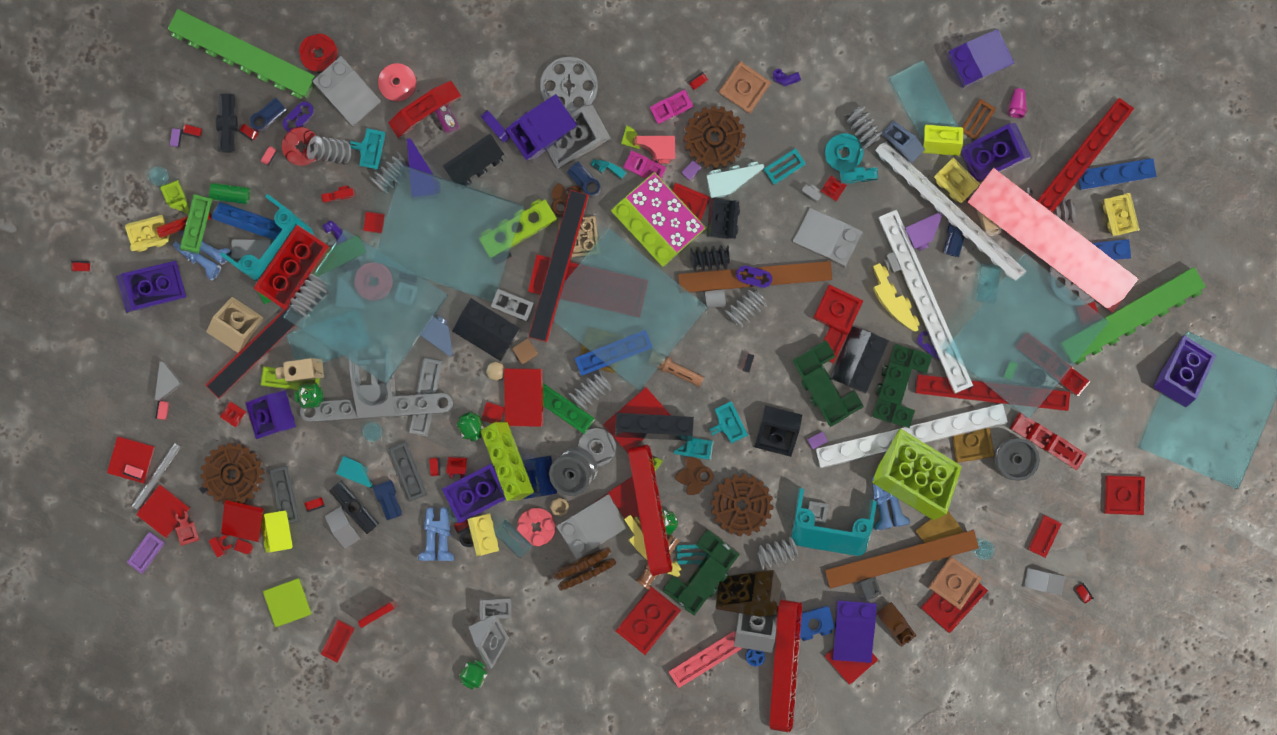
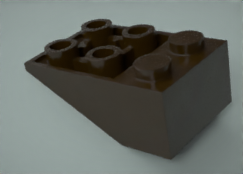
[715,570,781,617]

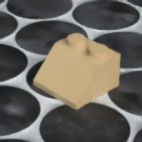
[206,297,264,353]

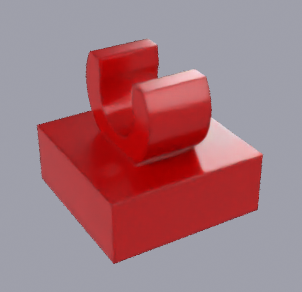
[820,175,847,202]
[220,401,247,428]
[446,457,467,479]
[208,535,233,558]

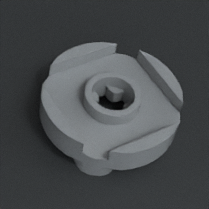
[578,428,616,467]

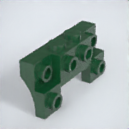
[792,340,864,427]
[871,344,933,428]
[662,529,740,616]

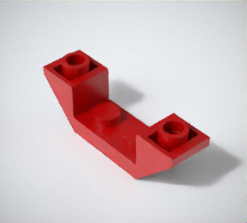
[388,80,462,139]

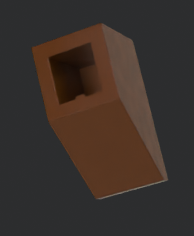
[876,602,916,647]

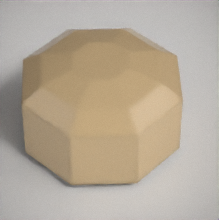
[486,362,505,381]
[550,497,569,517]

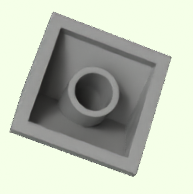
[469,615,509,669]

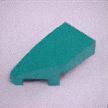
[590,159,627,180]
[673,438,714,460]
[336,456,373,488]

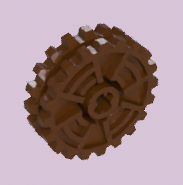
[683,106,746,170]
[200,443,265,505]
[710,473,774,536]
[552,547,616,591]

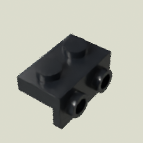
[707,198,740,239]

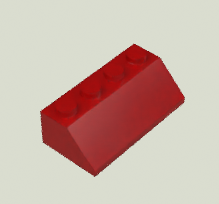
[254,225,331,311]

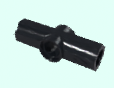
[216,94,238,153]
[329,480,380,534]

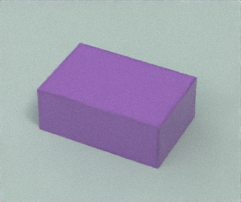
[681,160,701,181]
[807,431,828,450]

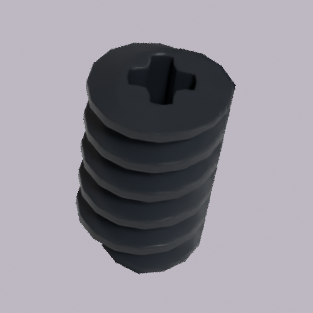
[690,245,730,271]

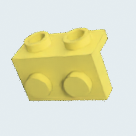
[934,158,980,204]
[1103,193,1140,236]
[125,215,170,252]
[468,513,499,556]

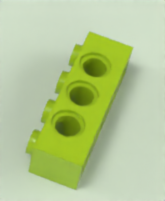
[479,199,557,259]
[480,422,534,501]

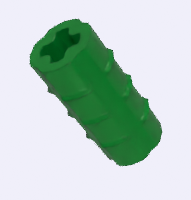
[209,183,251,204]

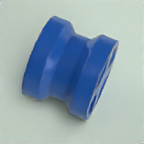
[745,649,765,667]

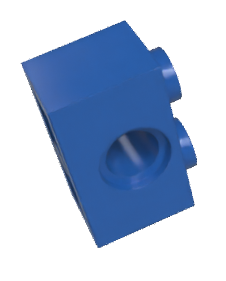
[800,605,835,641]

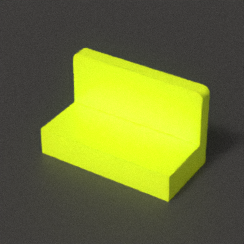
[922,125,963,156]
[261,511,293,553]

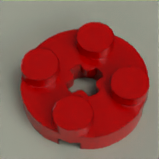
[299,34,338,72]
[281,127,316,166]

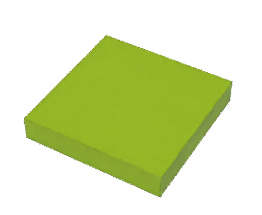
[263,578,312,628]

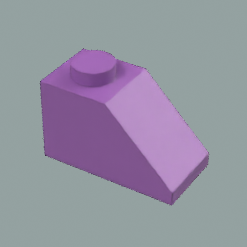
[905,213,942,251]

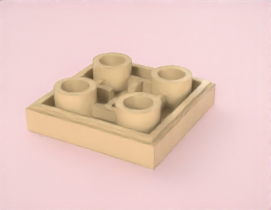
[558,216,600,257]

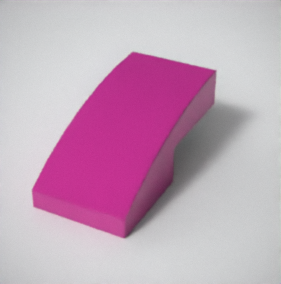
[650,90,694,124]
[623,150,667,179]

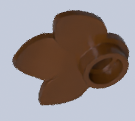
[551,183,587,217]
[675,457,714,495]

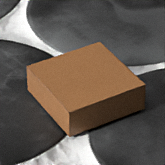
[512,338,539,365]

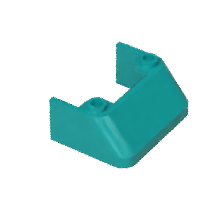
[220,194,314,283]
[791,488,877,556]

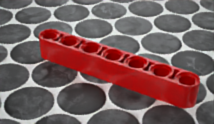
[628,444,673,576]
[770,600,802,733]

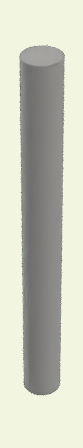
[132,443,181,510]

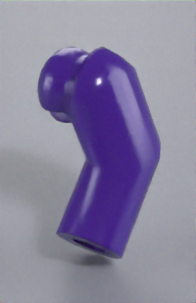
[773,69,801,86]
[322,221,348,245]

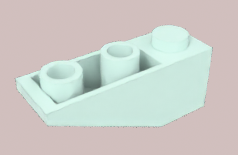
[706,162,764,199]

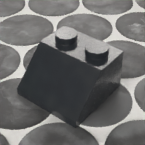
[754,405,803,457]

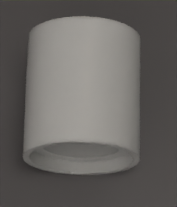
[705,289,726,309]

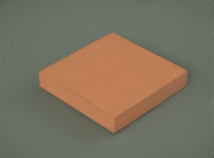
[718,61,772,114]
[928,556,982,610]

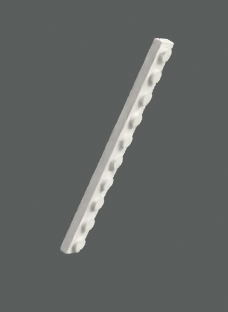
[875,141,1026,281]
[878,210,973,394]
[816,404,1008,468]

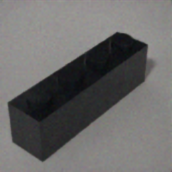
[615,413,694,441]

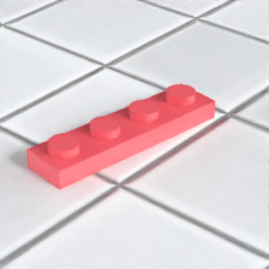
[668,631,743,688]

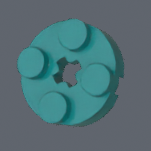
[825,133,863,171]
[839,167,878,184]

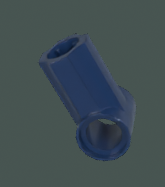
[250,98,287,133]
[566,161,601,198]
[943,222,966,258]
[373,480,403,521]

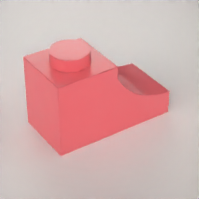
[633,136,675,164]

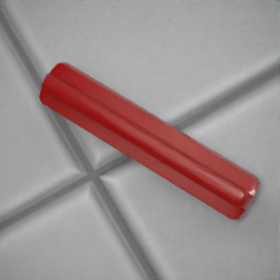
[156,211,212,238]

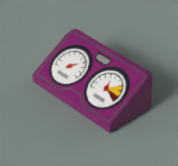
[435,106,460,135]

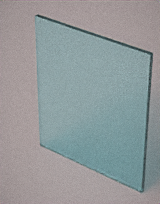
[374,165,524,302]
[554,228,707,390]
[284,230,448,384]
[945,253,1109,419]
[1139,332,1277,489]

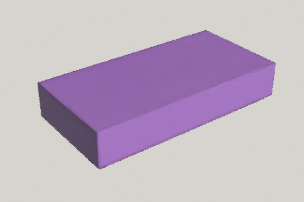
[127,531,166,574]

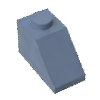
[881,120,925,163]
[419,315,454,357]

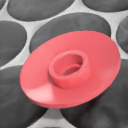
[378,63,416,102]

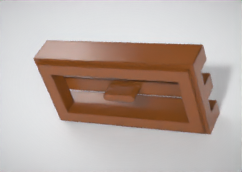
[961,98,996,141]

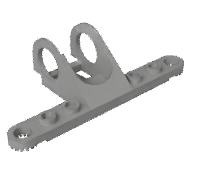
[300,347,453,422]

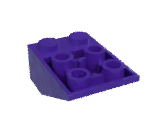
[506,94,578,161]

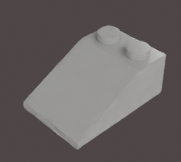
[313,56,382,127]
[547,105,611,169]
[793,208,862,268]
[557,494,629,559]
[734,600,780,653]

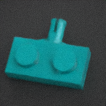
[350,128,386,170]
[709,401,748,444]

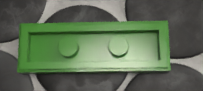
[180,194,212,255]

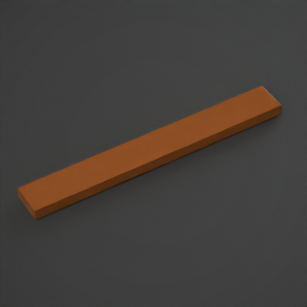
[678,261,832,293]
[825,529,979,589]

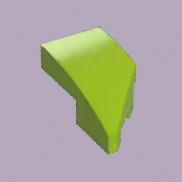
[160,179,190,215]

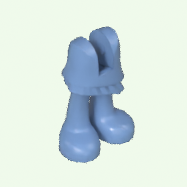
[172,230,232,281]
[873,477,911,531]
[418,507,454,561]

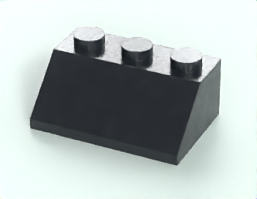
[443,134,505,189]
[452,298,521,361]
[830,326,889,394]

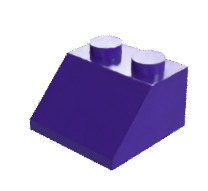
[246,390,296,439]

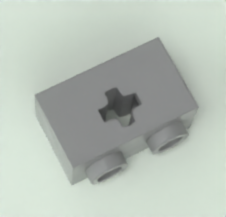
[491,289,534,322]

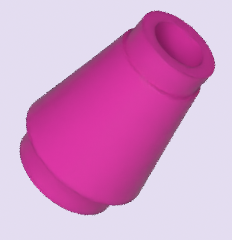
[1008,88,1027,118]

